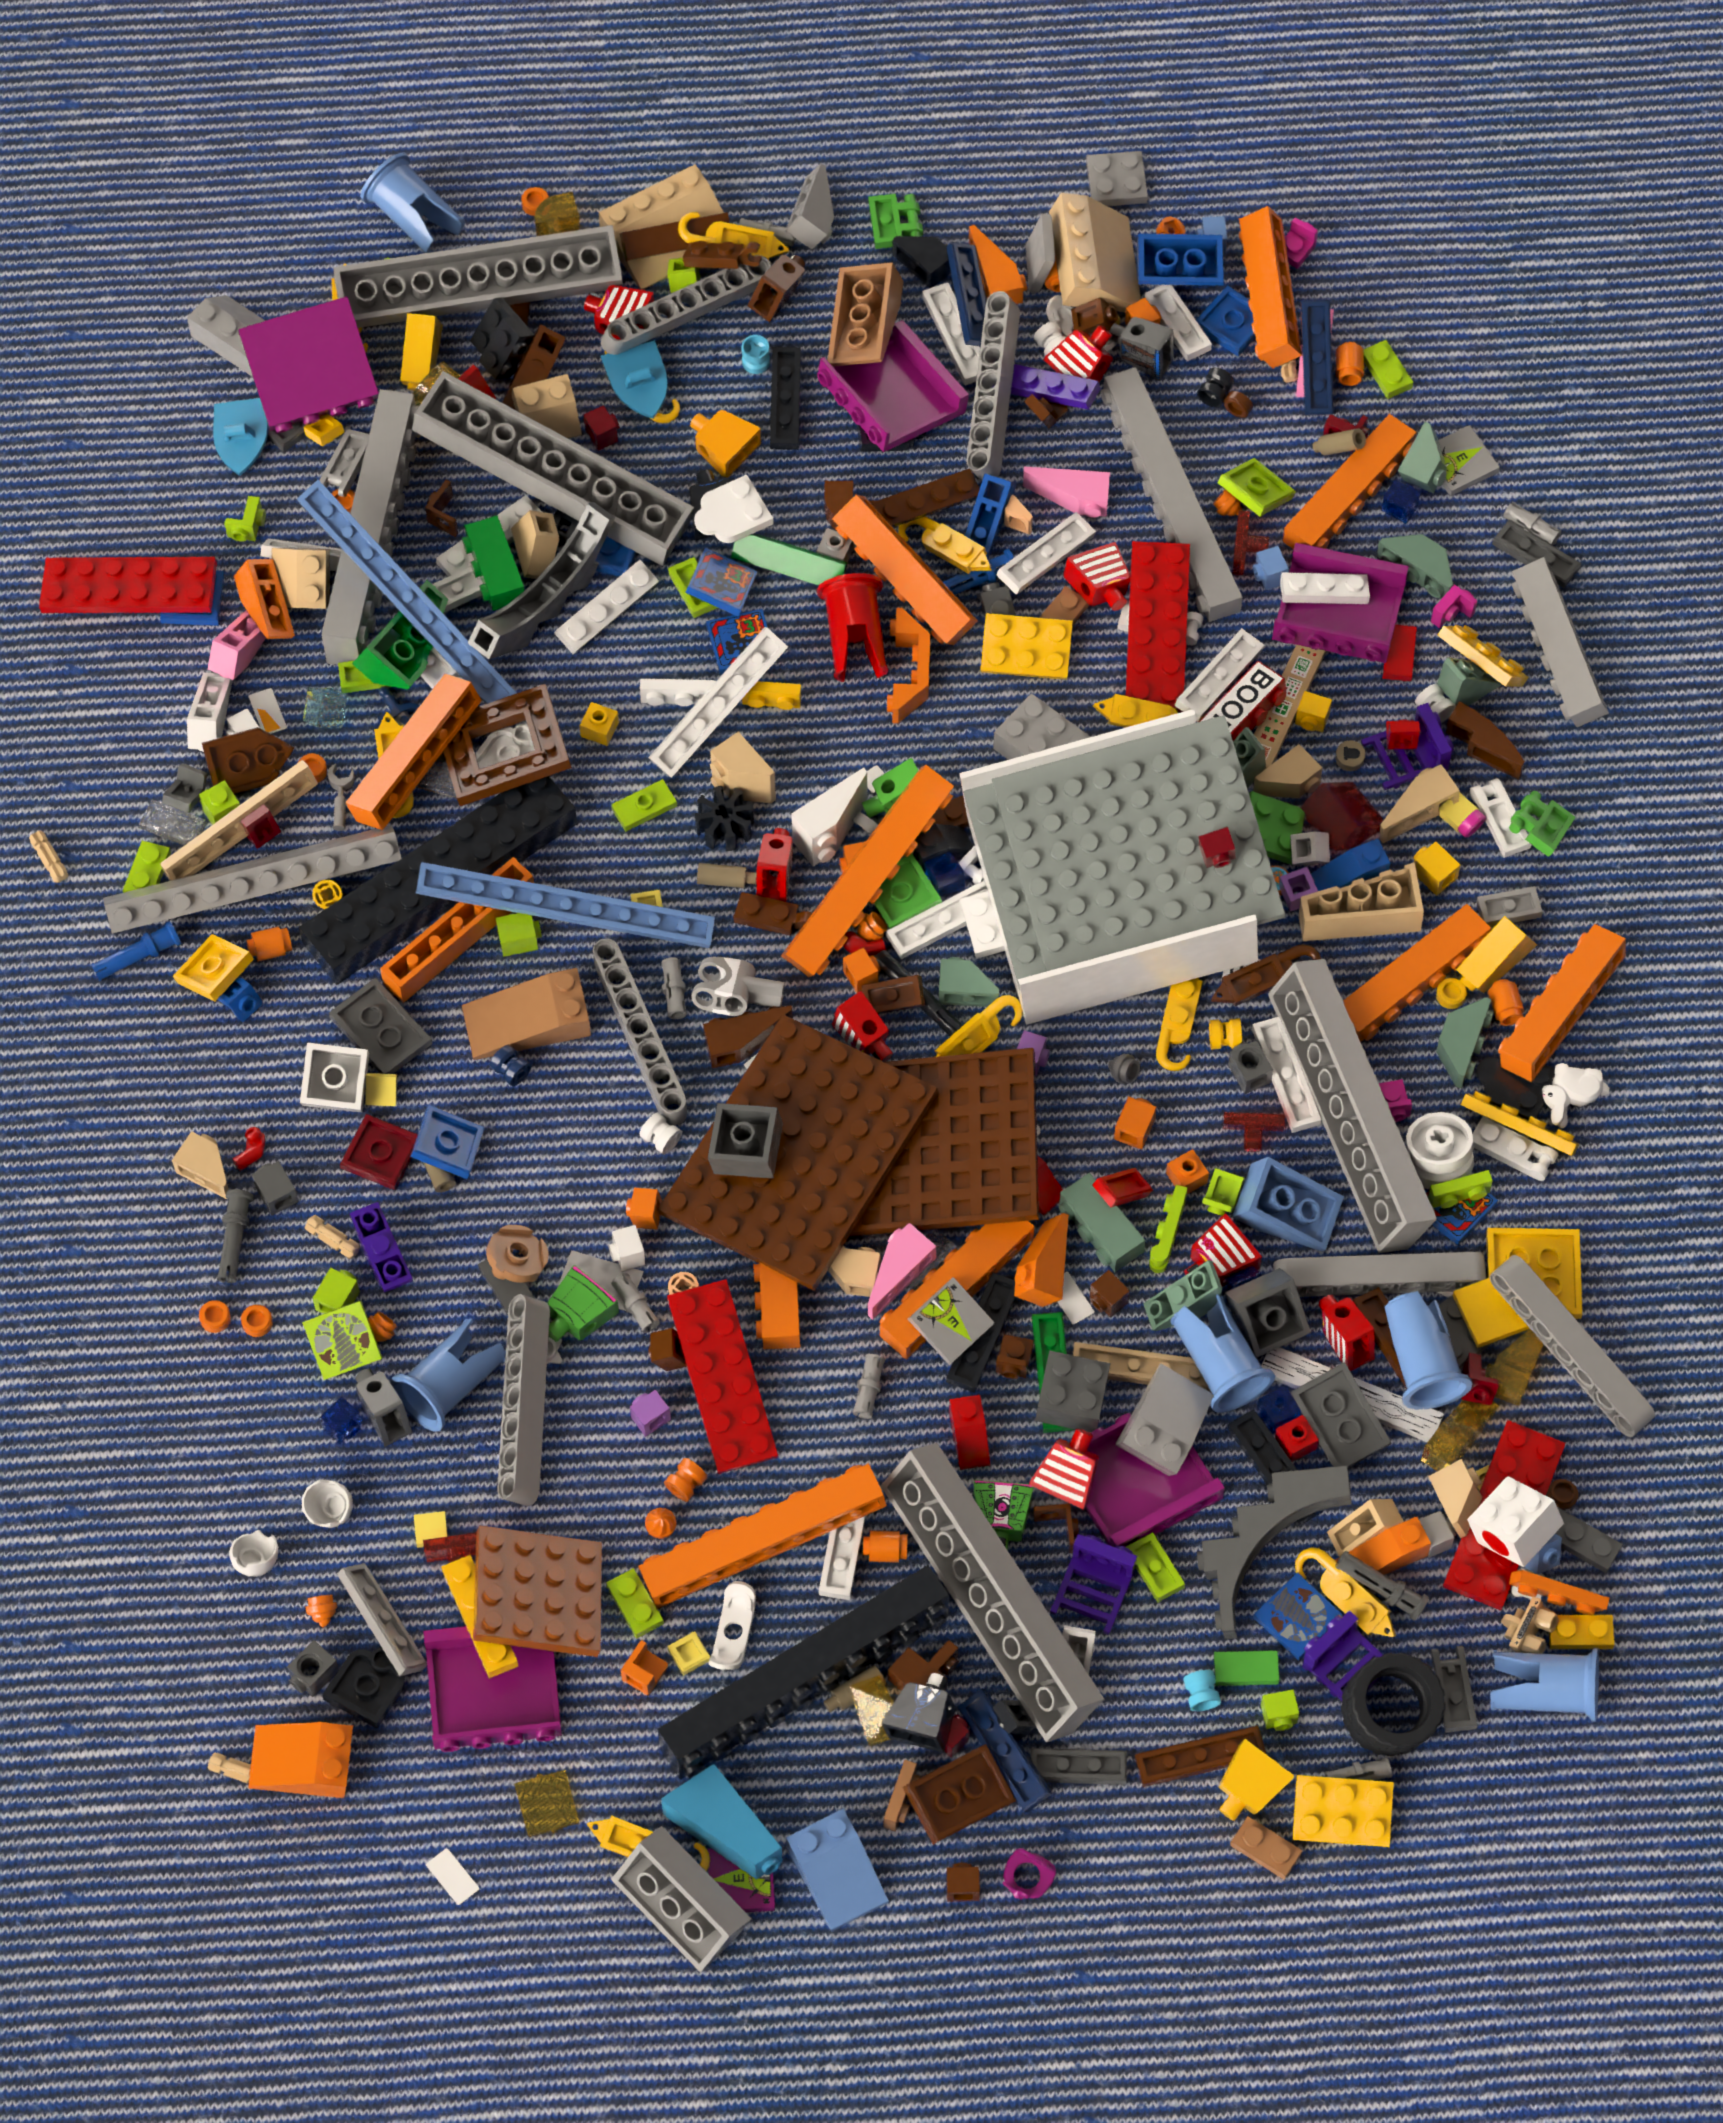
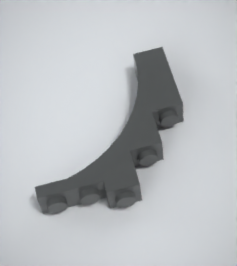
[468,502,615,659]
[1197,1466,1352,1639]

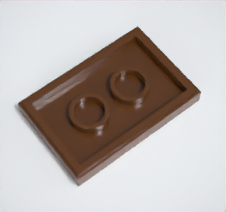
[903,1744,1016,1845]

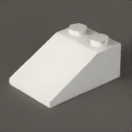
[792,768,868,867]

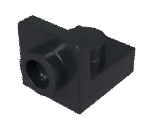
[992,1700,1036,1740]

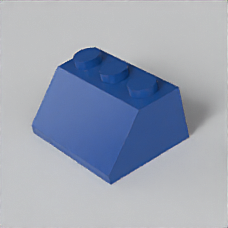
[1136,234,1224,286]

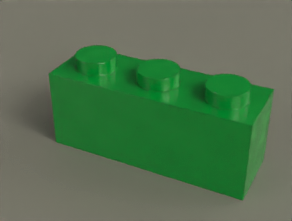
[462,515,524,611]

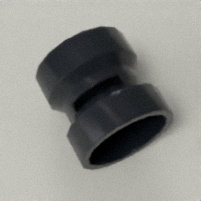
[1197,367,1234,408]

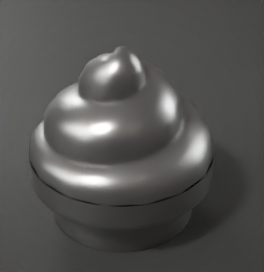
[1108,1054,1140,1084]

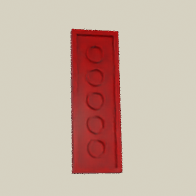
[1125,541,1190,712]
[39,557,217,613]
[667,1279,778,1474]
[1442,1420,1566,1611]

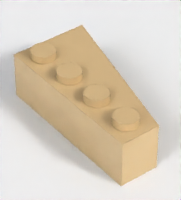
[1299,862,1424,941]

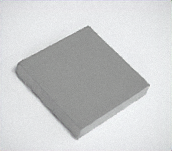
[1025,213,1055,293]

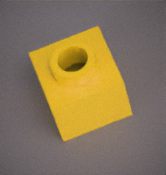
[1295,691,1332,733]
[579,702,619,746]

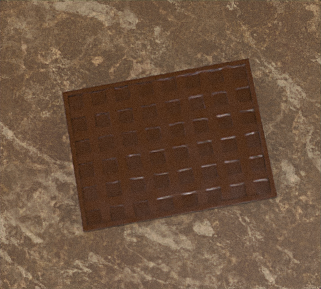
[658,1015,939,1291]
[849,1048,1039,1237]

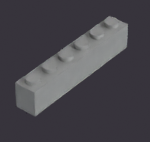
[1512,557,1609,727]

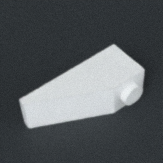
[187,673,232,752]

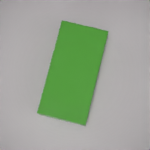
[1214,1651,1279,1686]

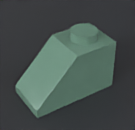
[1398,421,1447,493]
[939,957,999,1007]

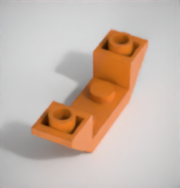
[887,608,930,723]

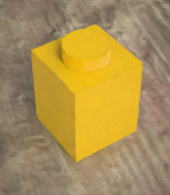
[1413,841,1461,896]

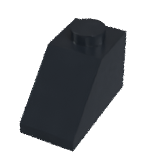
[893,236,951,288]
[913,824,974,874]

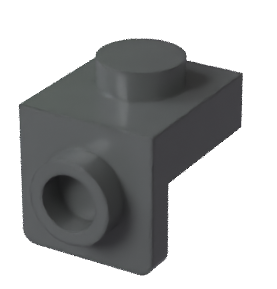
[976,582,1016,616]
[162,763,207,814]

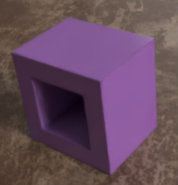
[1279,867,1318,912]
[1017,1030,1050,1076]
[630,1390,671,1437]

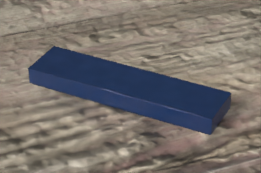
[946,242,986,347]
[1300,300,1334,416]
[957,1688,1052,1812]

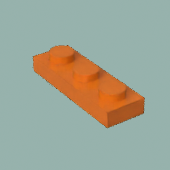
[1509,1570,1609,1615]

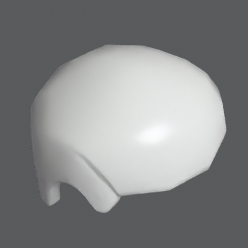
[302,1479,353,1528]
[229,1530,278,1576]

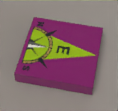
[707,1849,775,1912]

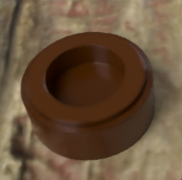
[1224,391,1253,418]

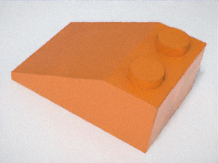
[248,1722,353,1798]

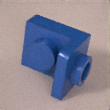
[217,976,263,1022]

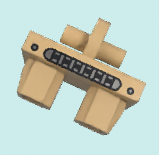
[1501,1597,1559,1653]

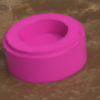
[1457,809,1486,838]

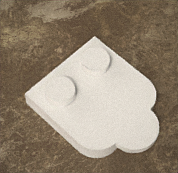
[694,475,773,543]
[475,723,535,769]

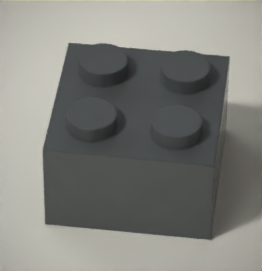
[708,1103,783,1179]
[1225,1268,1311,1358]
[1035,1351,1111,1433]

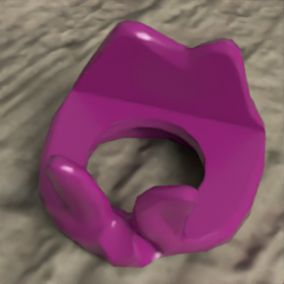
[1002,1848,1056,1900]

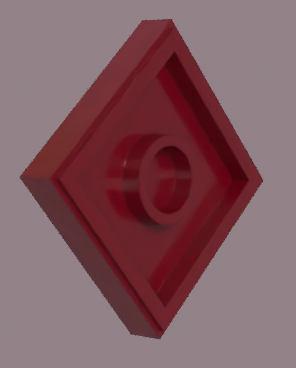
[340,1114,418,1190]

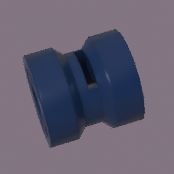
[489,1044,532,1087]

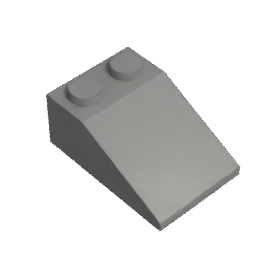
[1115,1363,1214,1476]

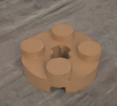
[486,1225,549,1283]

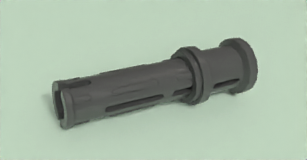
[217,1189,254,1283]
[1335,1551,1429,1621]

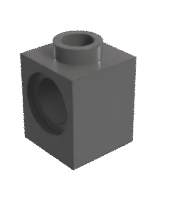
[1228,1040,1273,1094]
[252,1161,298,1216]
[287,1640,339,1697]

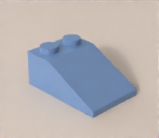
[1232,1157,1344,1252]
[786,1809,889,1932]

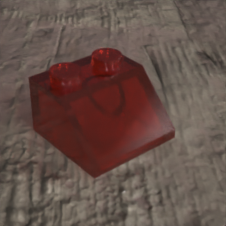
[1300,782,1384,850]

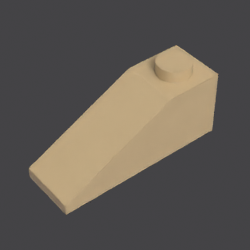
[1379,764,1460,844]

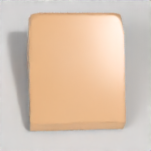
[1004,495,1033,534]

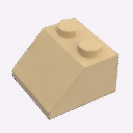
[512,374,582,439]
[272,548,330,609]
[710,731,776,803]

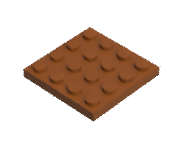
[473,1525,602,1657]

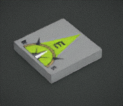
[1438,425,1500,496]
[908,1277,995,1365]

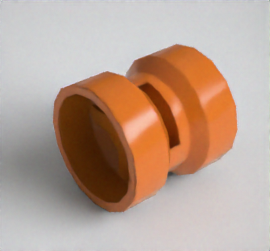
[664,1458,707,1502]

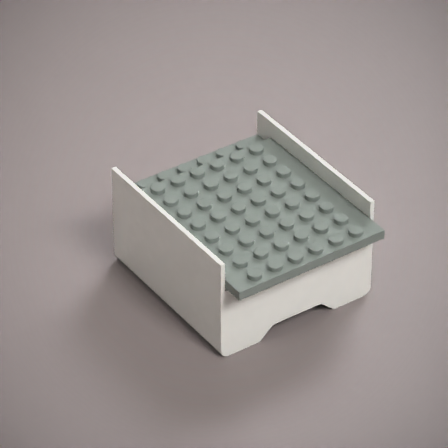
[959,709,1285,1025]

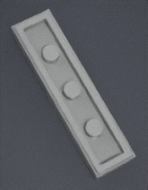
[337,1563,427,1676]

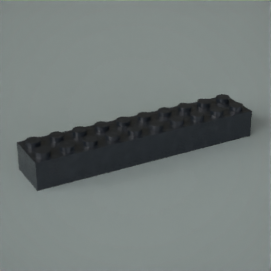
[299,776,577,985]
[657,1565,949,1780]

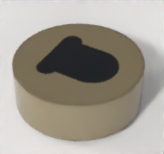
[1335,741,1365,771]

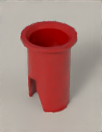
[817,573,889,682]

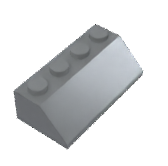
[187,295,265,377]
[611,1826,751,1973]

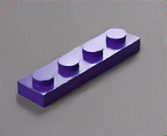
[992,364,1101,410]

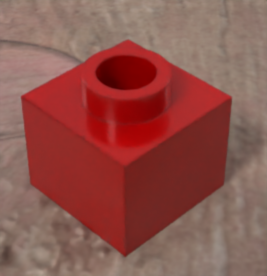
[1275,1415,1319,1462]

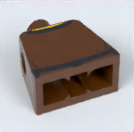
[747,255,805,322]

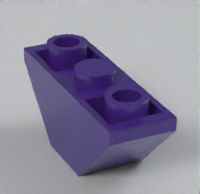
[349,1202,413,1293]

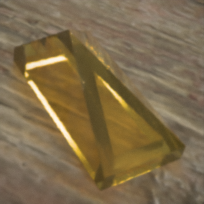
[849,1675,894,1747]

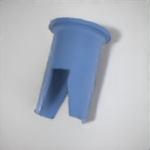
[360,153,465,253]
[1385,1291,1472,1410]
[1171,1294,1275,1413]
[390,1319,506,1432]
[1490,1648,1599,1722]

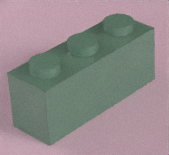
[1059,1172,1145,1272]

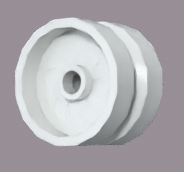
[1406,1112,1474,1189]

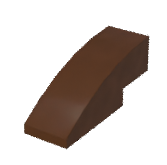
[1446,701,1525,780]

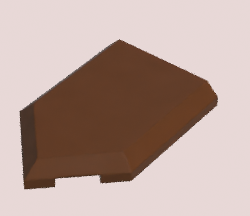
[202,727,295,794]

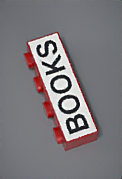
[1199,661,1287,741]

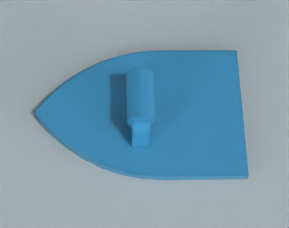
[601,340,668,419]
[213,398,269,475]

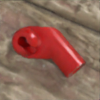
[843,931,886,957]
[232,1127,266,1171]

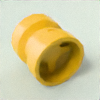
[312,879,342,909]
[1209,1018,1242,1050]

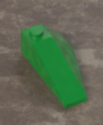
[352,580,449,689]

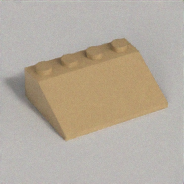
[599,164,724,290]
[1049,193,1141,312]

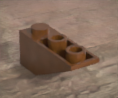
[502,325,566,410]
[703,1005,793,1068]

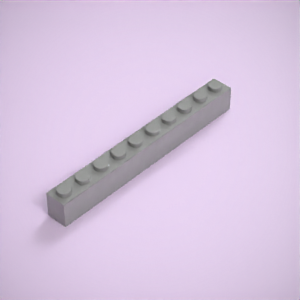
[1101,367,1242,622]
[103,825,402,934]

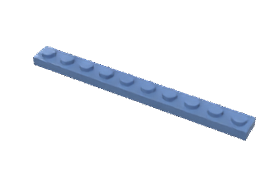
[297,480,516,704]
[415,862,715,948]

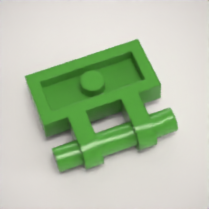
[868,194,924,249]
[1509,791,1575,857]

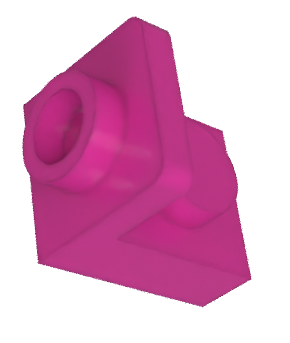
[1285,218,1318,269]
[1430,584,1477,628]
[1379,1079,1412,1122]

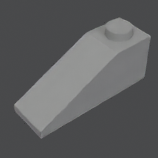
[785,163,834,250]

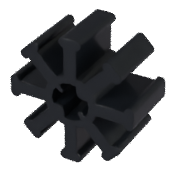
[694,786,754,851]

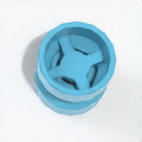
[741,335,770,374]
[1183,1670,1221,1711]

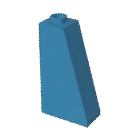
[661,1764,783,1880]

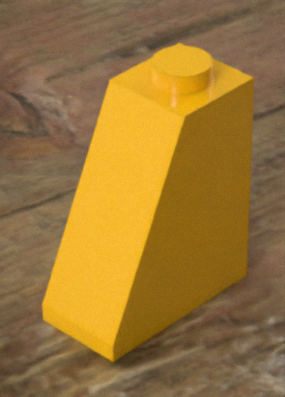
[400,313,443,391]
[1456,916,1537,993]

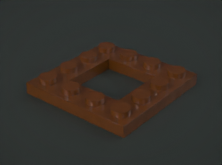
[443,684,572,806]

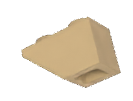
[511,510,559,579]
[828,1246,882,1297]

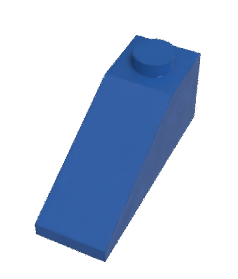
[965,474,1017,559]
[1298,838,1391,893]

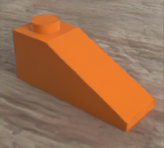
[969,225,1027,304]
[234,559,295,639]
[1014,1213,1069,1307]
[1335,1516,1431,1575]

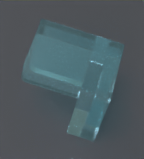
[303,687,348,729]

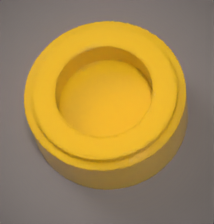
[1436,978,1467,1009]

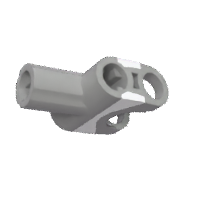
[691,957,785,1016]

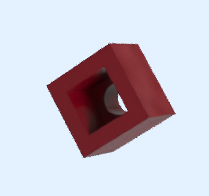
[583,405,620,451]
[1199,827,1236,868]
[944,1714,969,1759]

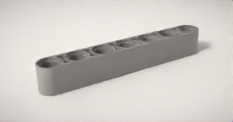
[601,255,771,355]
[967,291,1020,481]
[593,938,687,1125]
[1273,1252,1486,1297]
[1490,1255,1655,1437]
[497,1294,550,1506]

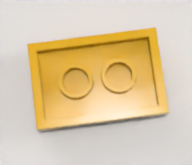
[980,613,1073,680]
[1437,625,1529,687]
[1292,1775,1394,1847]

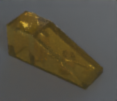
[1485,1329,1544,1406]
[1421,1400,1499,1471]

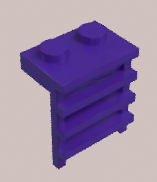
[1361,703,1454,790]
[1050,1534,1137,1635]
[1302,1610,1398,1702]

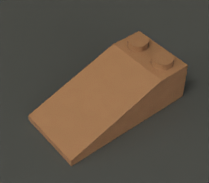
[827,262,903,367]
[462,968,591,1060]

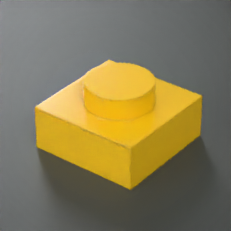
[303,414,345,446]

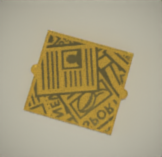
[514,1770,579,1837]

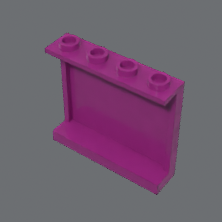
[238,296,379,433]
[817,320,969,452]
[1272,543,1409,663]
[1085,1413,1225,1547]
[423,1626,562,1752]

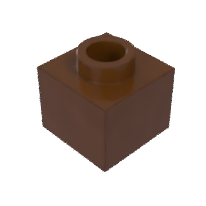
[1090,1270,1130,1318]
[649,1328,687,1371]
[946,1863,980,1902]

